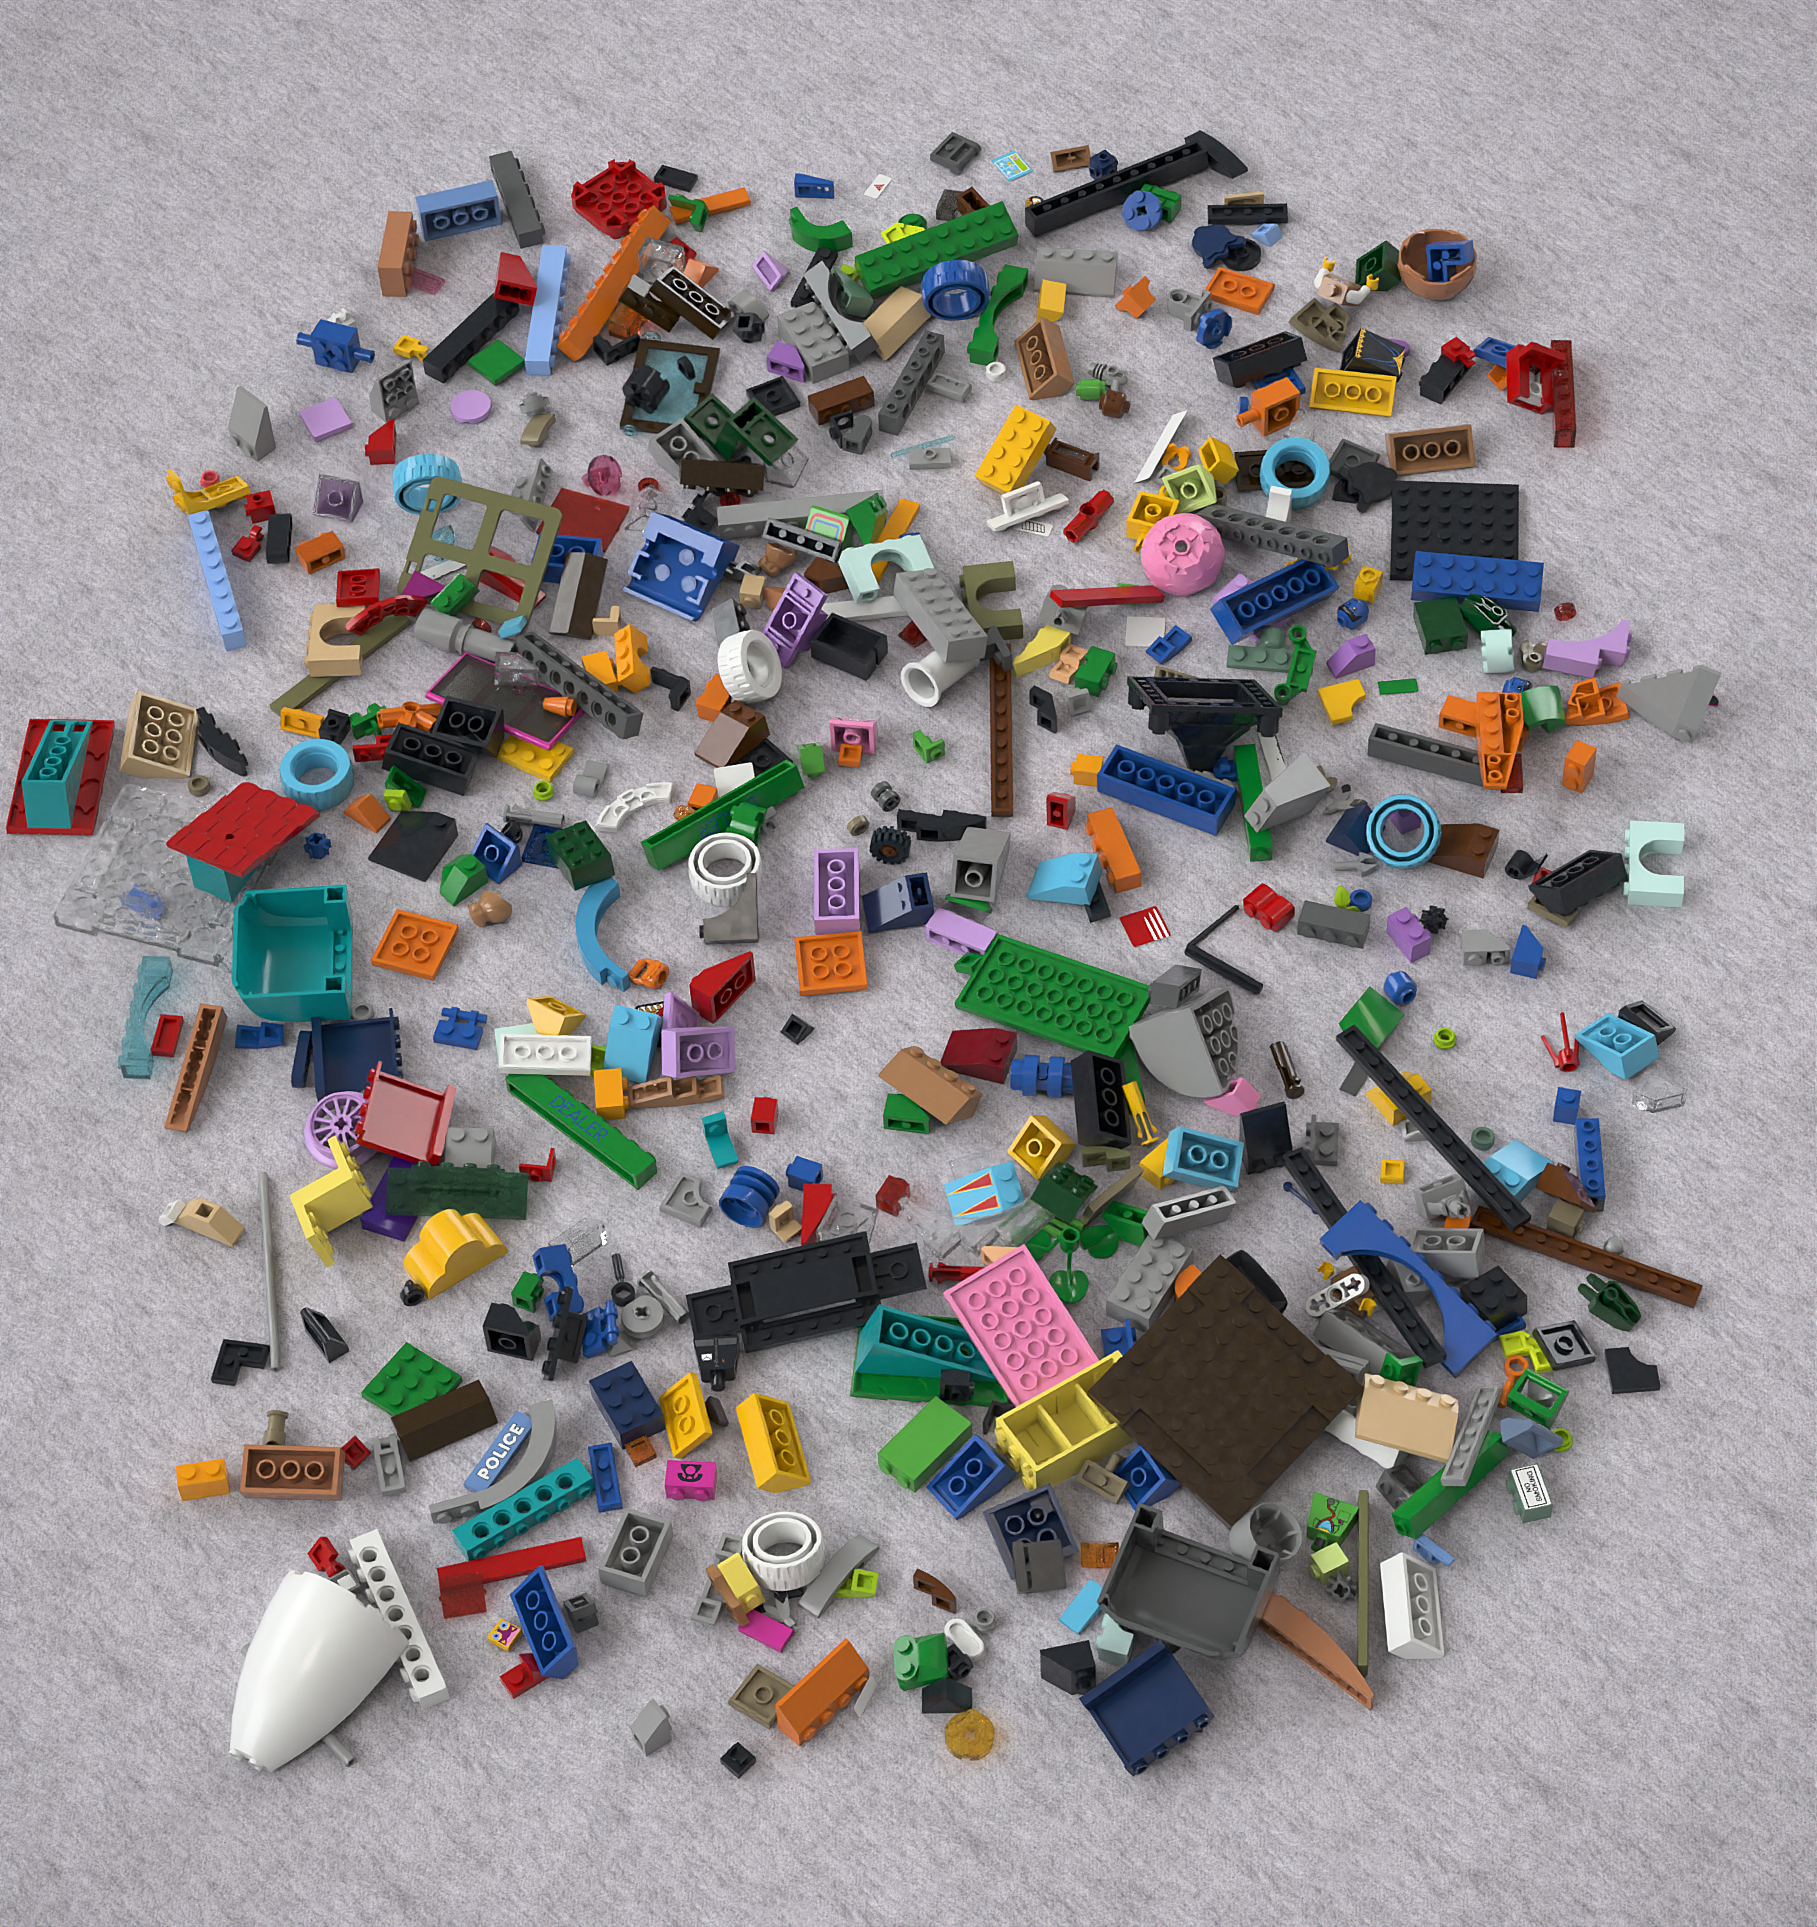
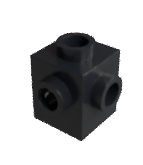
[733,312,765,343]

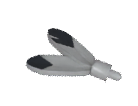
[1322,784,1368,815]
[754,1590,798,1633]

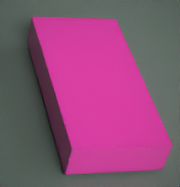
[738,1609,794,1653]

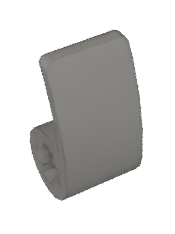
[728,290,769,321]
[573,760,607,798]

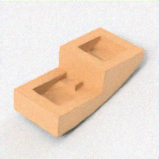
[1049,644,1089,684]

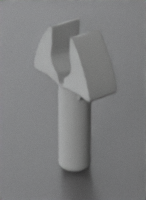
[1333,852,1376,877]

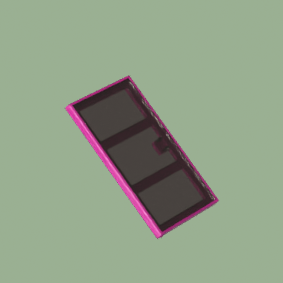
[425,652,585,751]

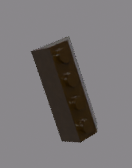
[679,457,765,494]

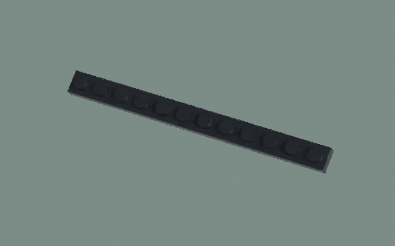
[1336,1024,1531,1232]
[1281,1147,1447,1369]

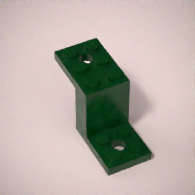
[684,393,799,467]

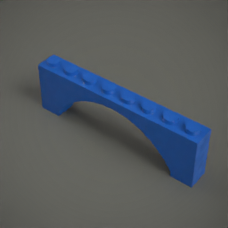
[1319,1200,1497,1378]

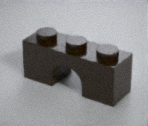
[618,274,681,333]

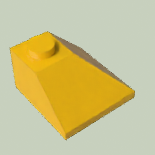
[526,995,586,1036]

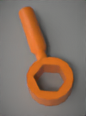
[1497,1355,1529,1409]

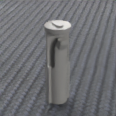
[503,804,565,828]
[637,1270,690,1324]

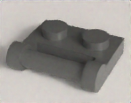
[930,132,981,175]

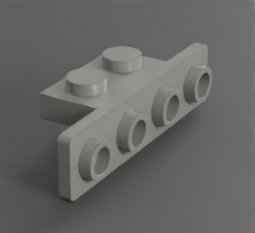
[511,458,553,532]

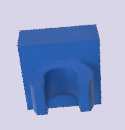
[1212,756,1237,782]

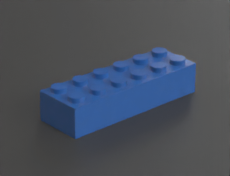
[1411,551,1544,612]
[1210,559,1340,645]
[1097,744,1236,836]

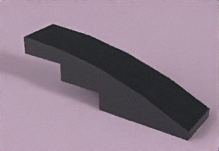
[1184,130,1248,179]

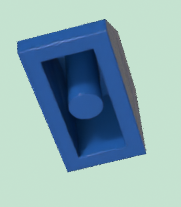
[1510,925,1546,979]

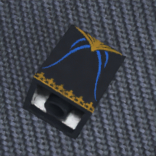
[1339,327,1406,383]

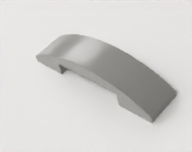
[691,1532,743,1626]
[799,1534,879,1618]

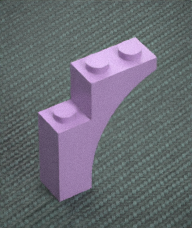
[1542,620,1633,678]

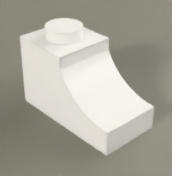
[1265,486,1292,523]

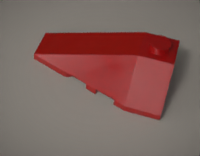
[466,546,546,609]

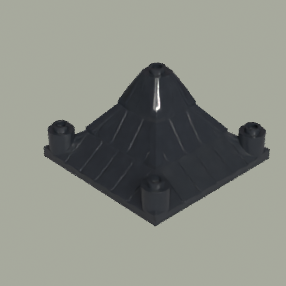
[1127,676,1283,773]

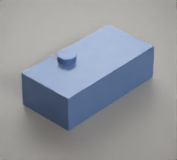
[415,180,502,242]

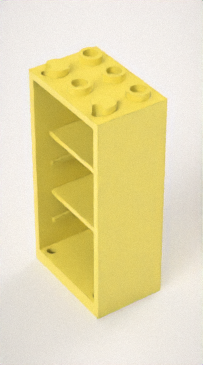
[995,1350,1134,1491]

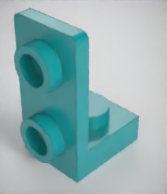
[701,1111,739,1169]

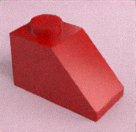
[365,420,397,465]
[1046,792,1076,830]

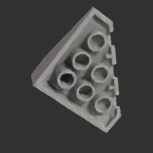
[1616,665,1722,744]

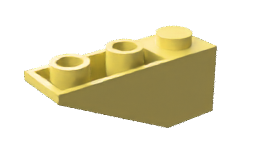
[1012,625,1071,678]

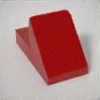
[499,1653,549,1699]

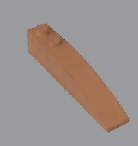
[164,1003,228,1133]
[1258,1591,1374,1710]

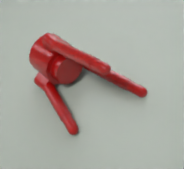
[1541,1012,1580,1072]

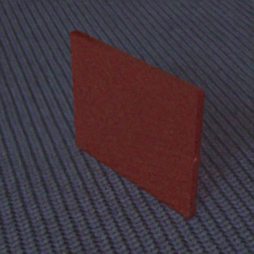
[536,488,630,553]

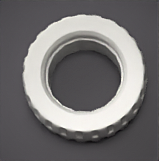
[718,630,782,705]
[688,833,763,906]
[742,1512,825,1591]

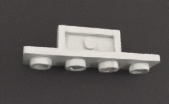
[987,481,1069,531]

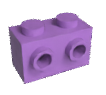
[1386,907,1432,963]

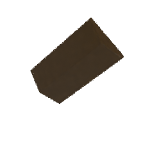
[1234,450,1315,492]
[549,552,608,640]
[390,1379,498,1462]

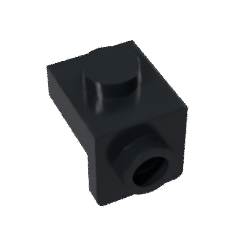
[947,1643,974,1681]

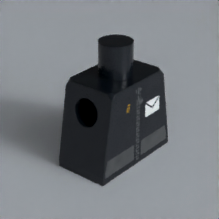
[693,1335,740,1392]

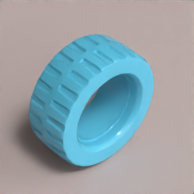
[1260,437,1330,510]
[392,454,462,515]
[279,739,354,811]
[1366,794,1442,869]

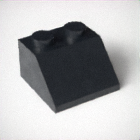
[1040,1640,1096,1695]

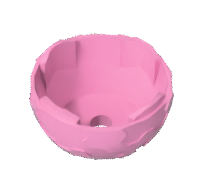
[1141,513,1225,597]

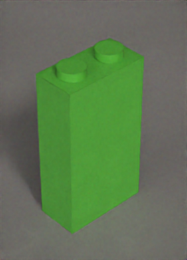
[878,1396,973,1493]

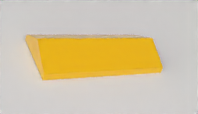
[1309,368,1397,417]

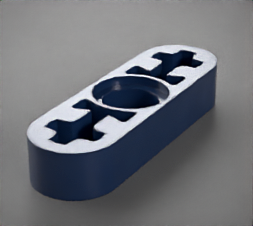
[291,1030,313,1088]

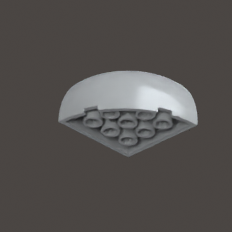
[1128,985,1240,1098]

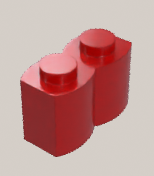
[1243,883,1295,932]

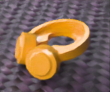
[1162,443,1191,471]

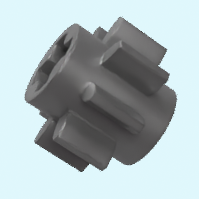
[1326,1570,1358,1604]

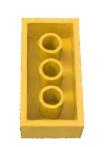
[975,405,1057,495]

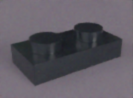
[1084,882,1111,923]

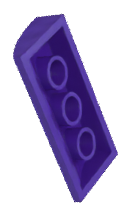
[360,1156,443,1242]

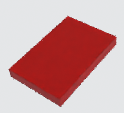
[336,568,380,607]

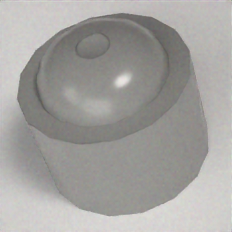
[1229,1502,1303,1567]

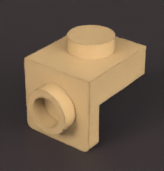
[769,1200,802,1243]

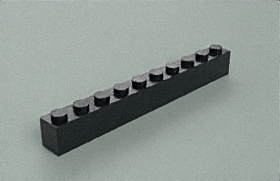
[1025,139,1208,237]

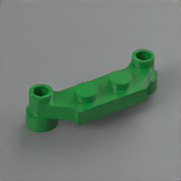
[1274,625,1317,706]

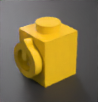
[1353,566,1383,603]

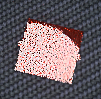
[438,1572,487,1619]

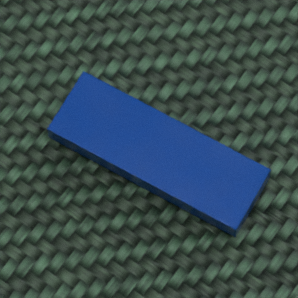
[588,1442,623,1513]

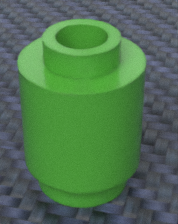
[1076,379,1105,400]

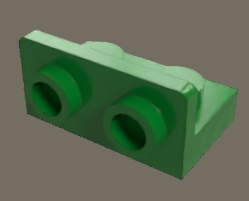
[1379,1352,1423,1387]

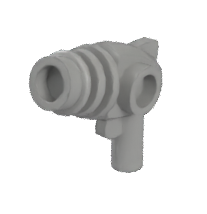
[1088,362,1128,391]

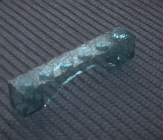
[118,956,173,1079]

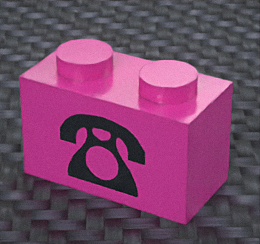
[664,1460,717,1501]

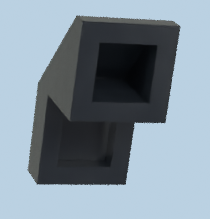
[1029,685,1057,734]

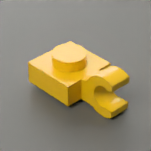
[393,334,429,362]

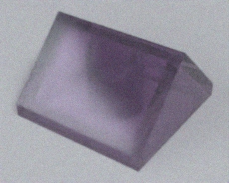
[313,474,363,523]

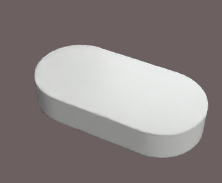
[944,1619,985,1662]

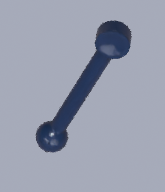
[1283,1181,1318,1214]

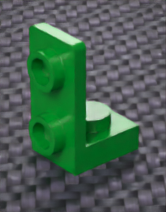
[668,194,709,232]

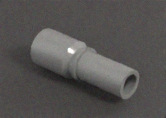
[414,608,516,667]

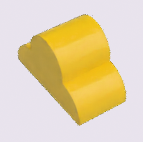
[403,1209,508,1300]

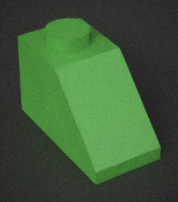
[797,742,825,778]

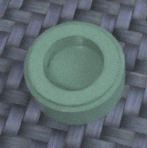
[1471,1127,1495,1151]

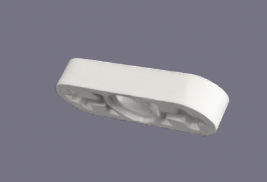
[1306,1274,1369,1317]

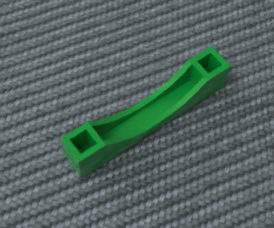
[967,264,1028,366]

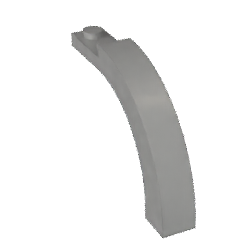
[429,1399,557,1524]

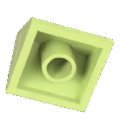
[1162,464,1217,513]

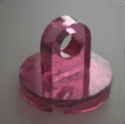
[581,455,622,496]

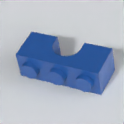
[532,1244,584,1322]

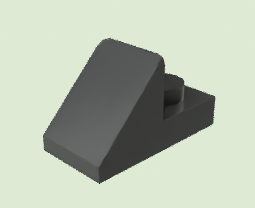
[980,625,1012,672]
[563,1593,599,1633]

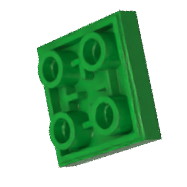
[468,339,525,386]

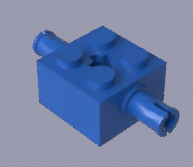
[296,319,375,373]

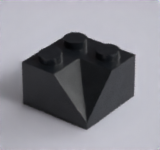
[482,1302,541,1361]

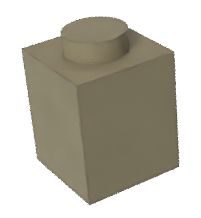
[1547,1199,1586,1239]

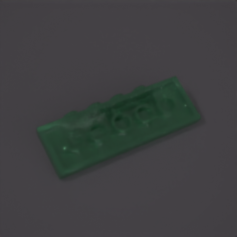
[386,1161,528,1220]

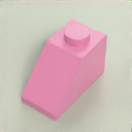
[1204,1077,1261,1116]

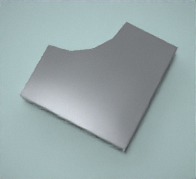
[659,1172,712,1228]

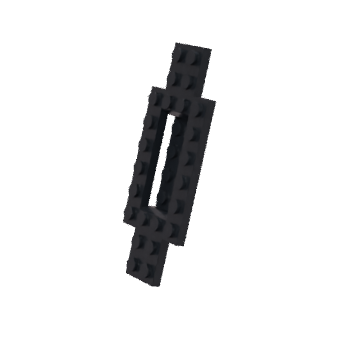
[686,1231,927,1353]

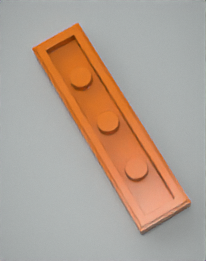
[669,187,751,225]

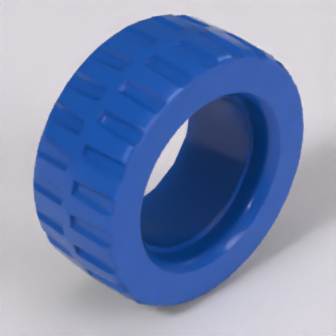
[921,260,990,321]

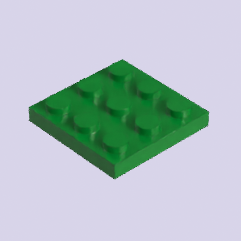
[361,1342,463,1416]

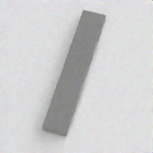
[1440,1386,1502,1486]

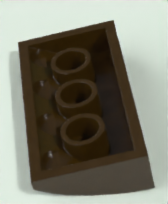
[649,265,736,340]

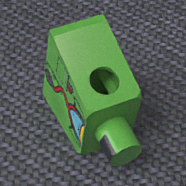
[1306,1492,1359,1552]

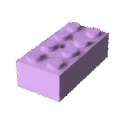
[814,848,860,935]

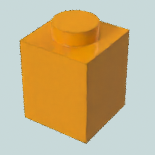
[1070,753,1103,787]

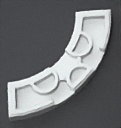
[596,782,674,833]

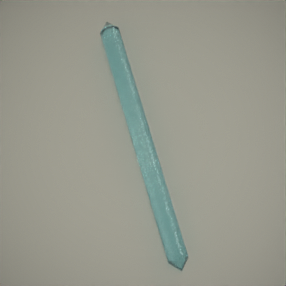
[890,435,955,457]

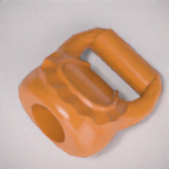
[628,959,669,989]

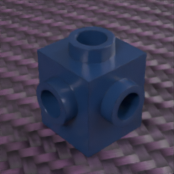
[1089,150,1118,180]

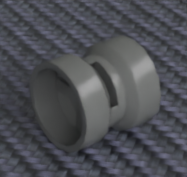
[871,781,901,812]

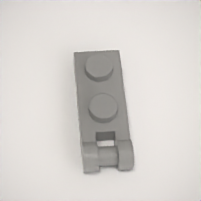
[372,1433,407,1497]

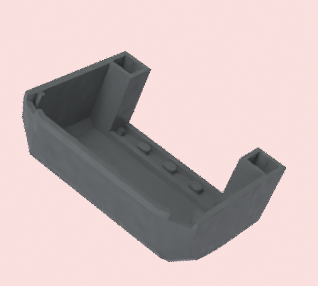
[1097,1503,1280,1661]

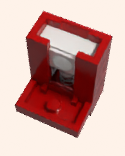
[1506,341,1565,415]

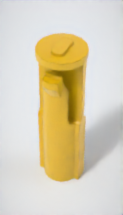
[1122,1081,1159,1146]

